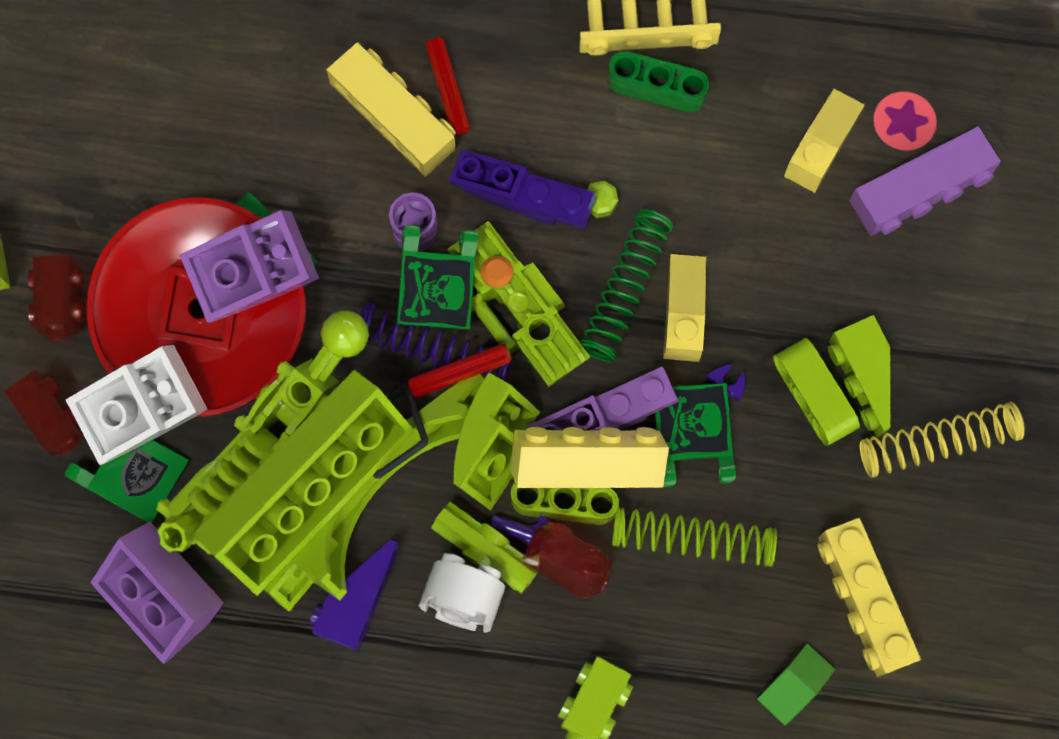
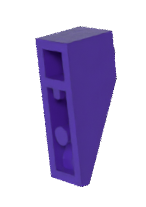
[310,540,400,652]

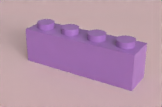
[849,126,1001,236]

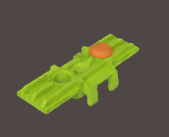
[447,221,590,387]

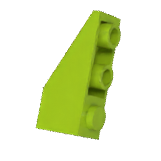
[828,315,890,438]

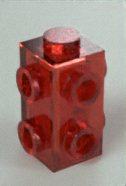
[28,254,85,340]
[4,370,84,457]
[521,522,613,599]

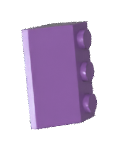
[90,522,224,664]

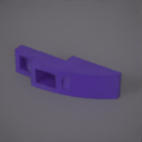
[449,149,597,229]

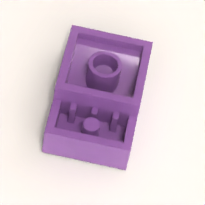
[180,210,319,323]

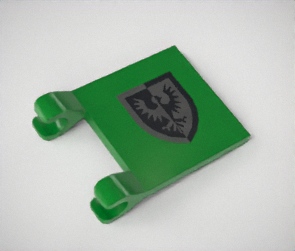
[65,440,190,524]

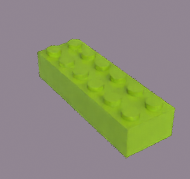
[193,370,415,596]

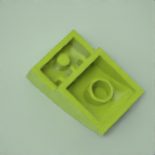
[454,373,540,510]

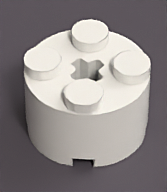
[419,553,505,632]

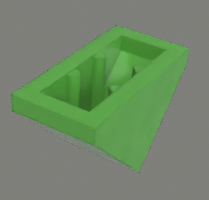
[756,644,836,726]

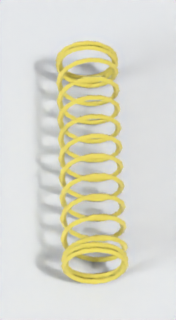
[859,401,1025,478]

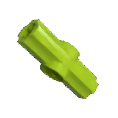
[431,502,540,594]

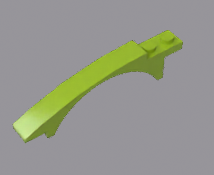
[264,374,484,612]

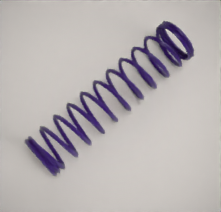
[360,301,513,381]

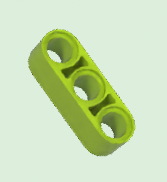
[773,338,860,446]
[511,483,619,525]

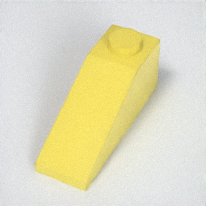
[784,89,865,193]
[663,254,706,362]

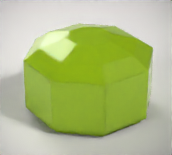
[586,181,618,218]

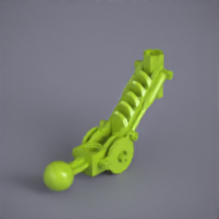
[156,310,369,555]

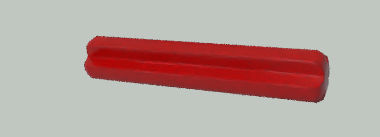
[426,37,470,136]
[408,344,511,397]

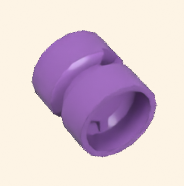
[389,192,438,252]

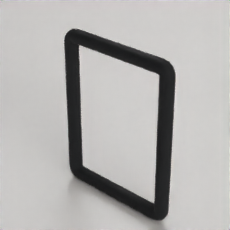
[373,385,429,479]

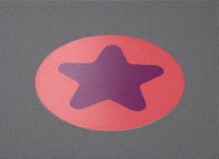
[874,92,937,150]

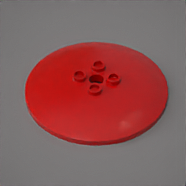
[87,198,306,417]

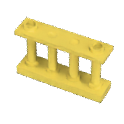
[580,0,721,55]

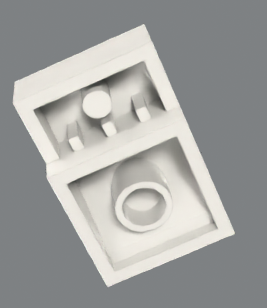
[66,345,208,465]

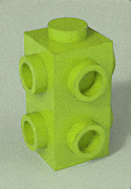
[558,657,634,739]

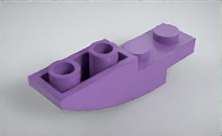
[527,367,679,431]

